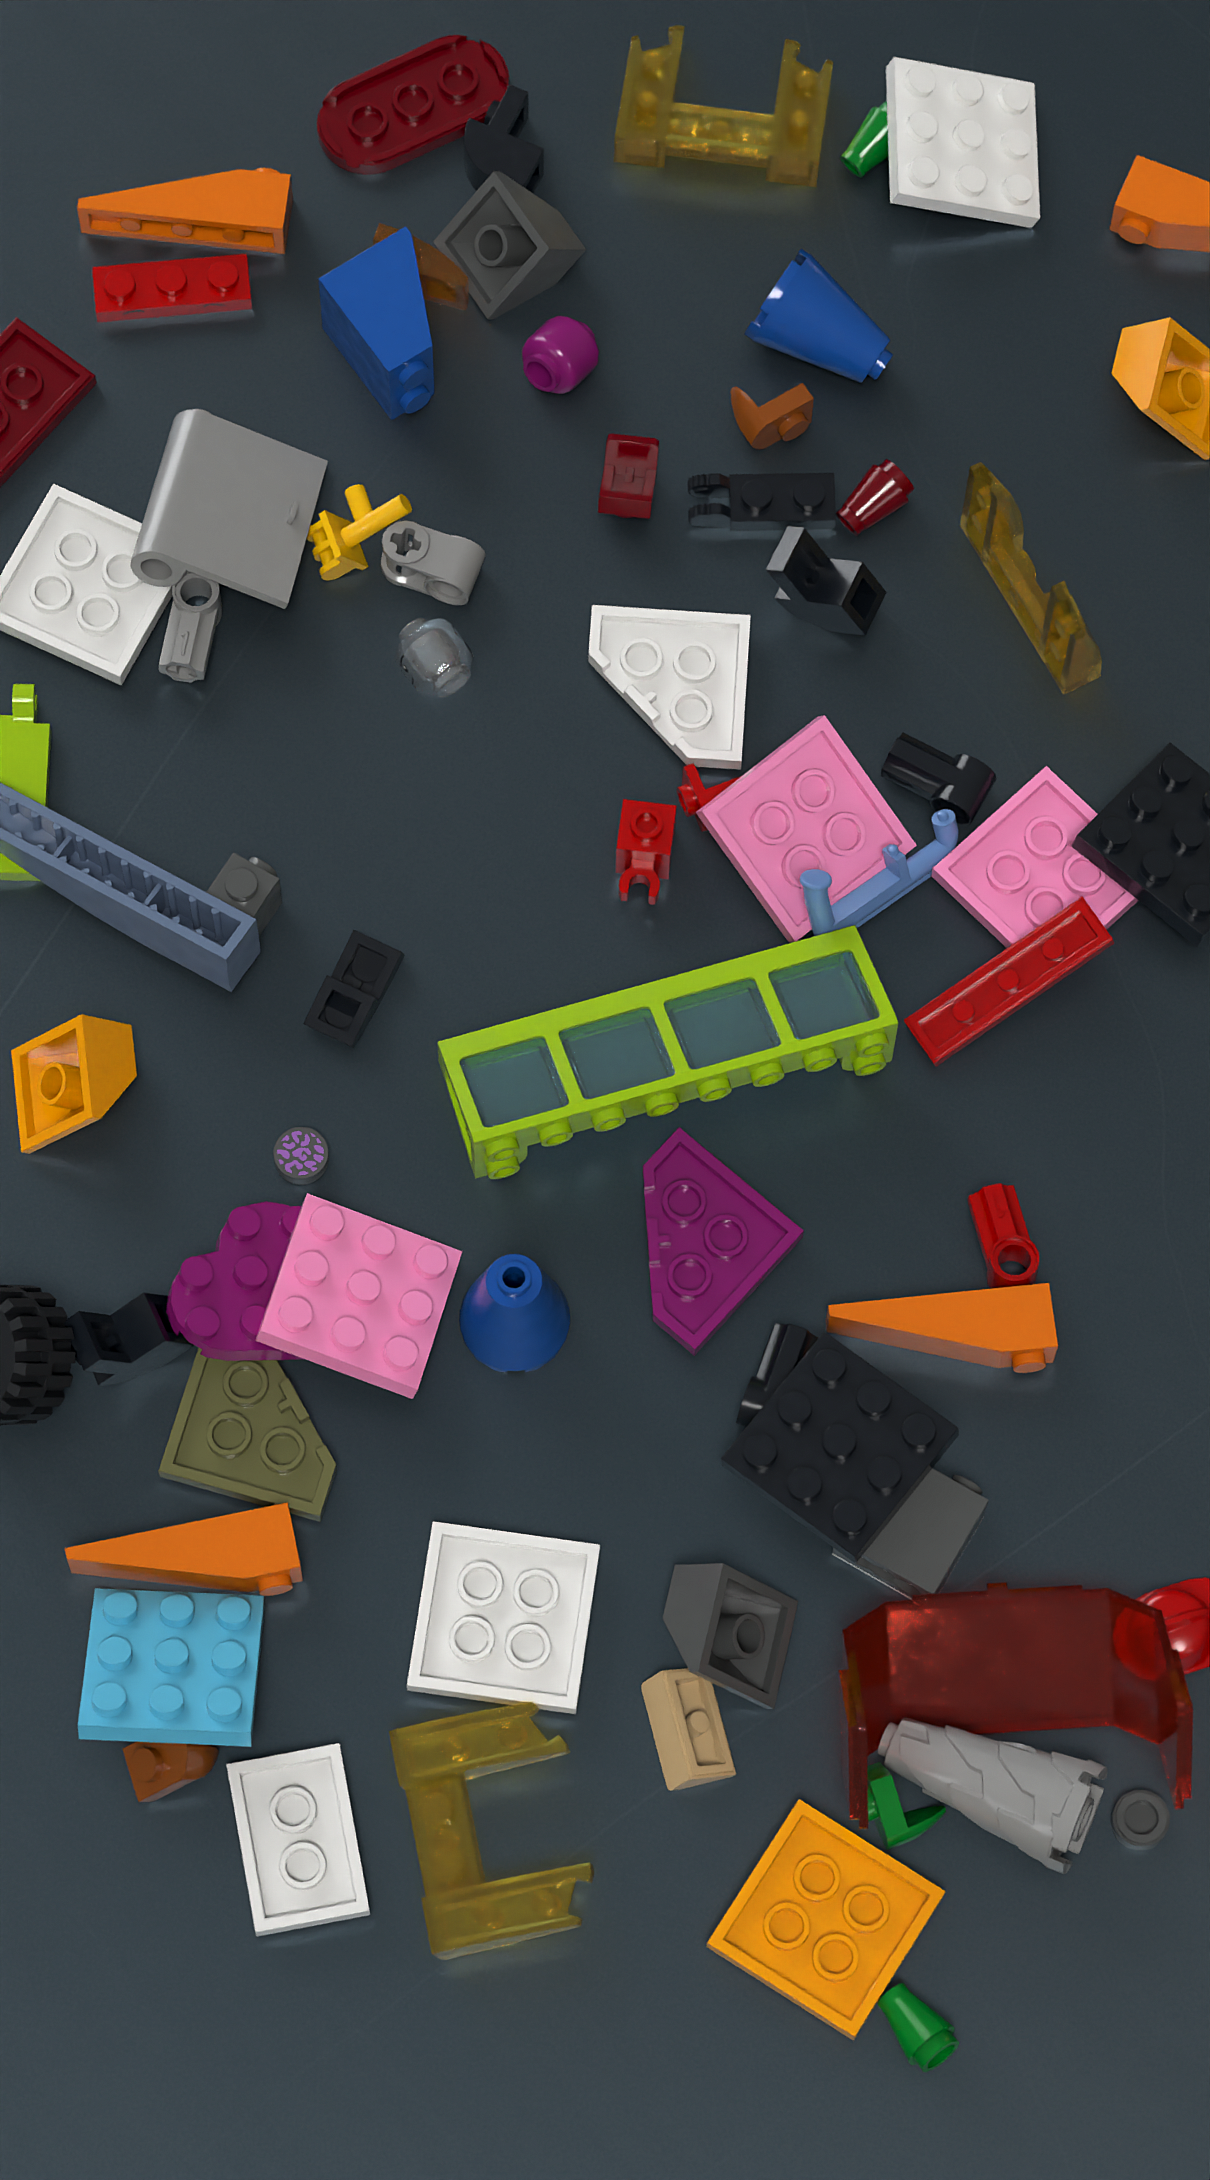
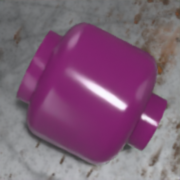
[522,316,599,394]

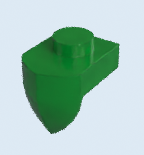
[855,1762,946,1850]

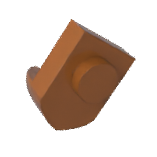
[731,383,814,450]
[123,1742,219,1802]

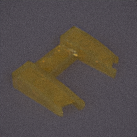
[614,25,833,187]
[960,462,1102,695]
[389,1702,594,1961]

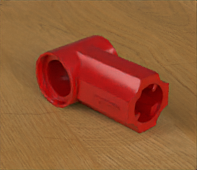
[967,1183,1040,1289]

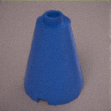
[744,248,893,383]
[459,1254,570,1373]

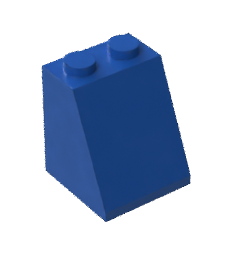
[318,226,435,420]

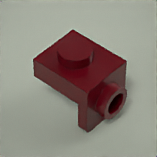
[598,433,659,519]

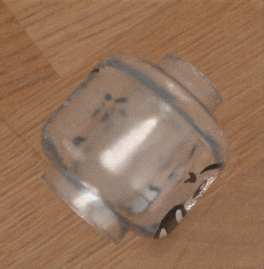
[394,618,473,698]

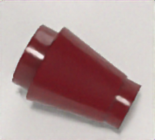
[836,459,914,536]

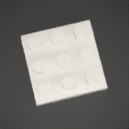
[886,57,1040,228]
[0,484,172,686]
[407,1521,600,1714]

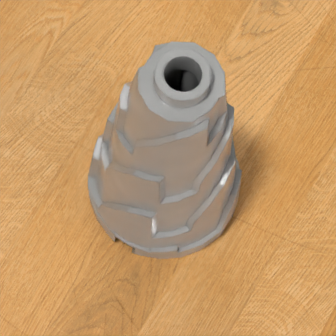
[878,1717,1107,1874]

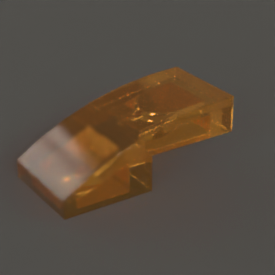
[373,223,469,311]

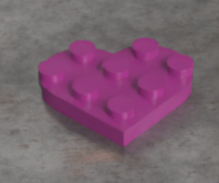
[166,1201,303,1361]

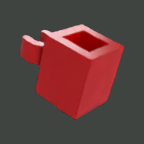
[615,799,677,905]

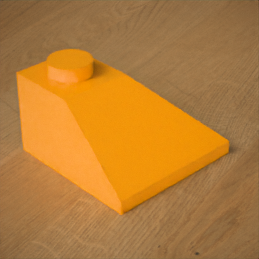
[1111,317,1210,460]
[11,1014,137,1154]

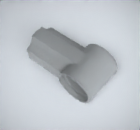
[158,570,222,683]

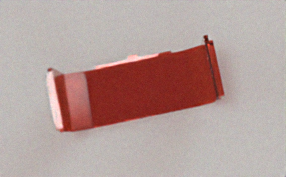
[838,1582,1193,1829]

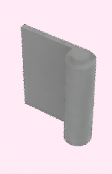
[130,409,328,609]

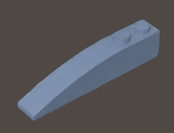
[0,783,261,992]

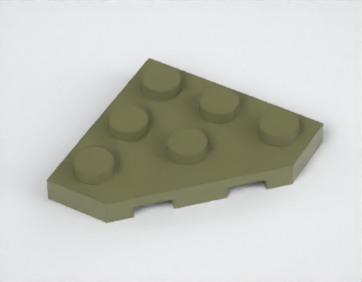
[158,1348,337,1522]

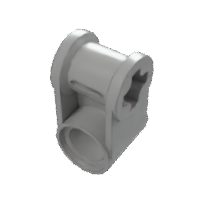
[381,520,486,605]

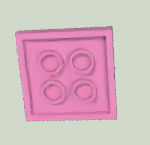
[696,715,917,943]
[931,766,1139,948]
[255,1193,462,1399]

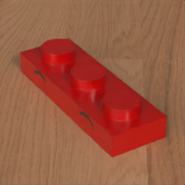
[92,254,252,323]

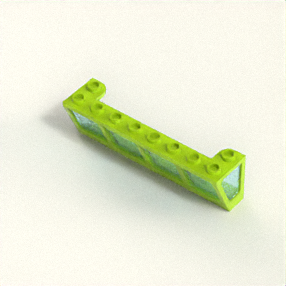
[437,925,898,1179]

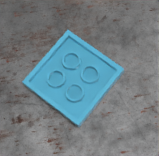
[78,1588,265,1747]

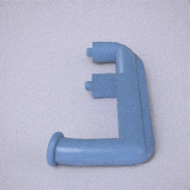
[799,809,958,936]

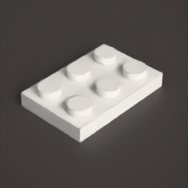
[227,1743,370,1936]

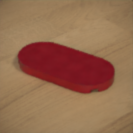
[317,35,509,175]

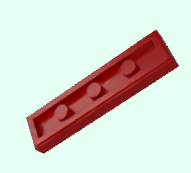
[903,896,1114,1067]

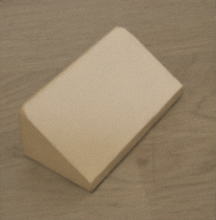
[641,1668,736,1791]

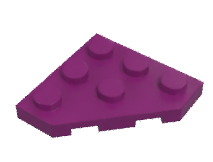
[642,1127,804,1356]

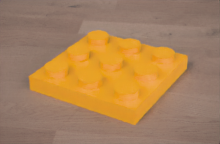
[706,1799,946,2041]

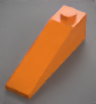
[1109,155,1210,252]
[77,168,293,254]
[825,1283,1058,1373]
[65,1502,303,1596]

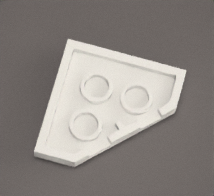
[588,605,751,770]

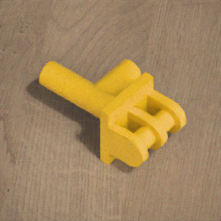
[307,484,412,581]

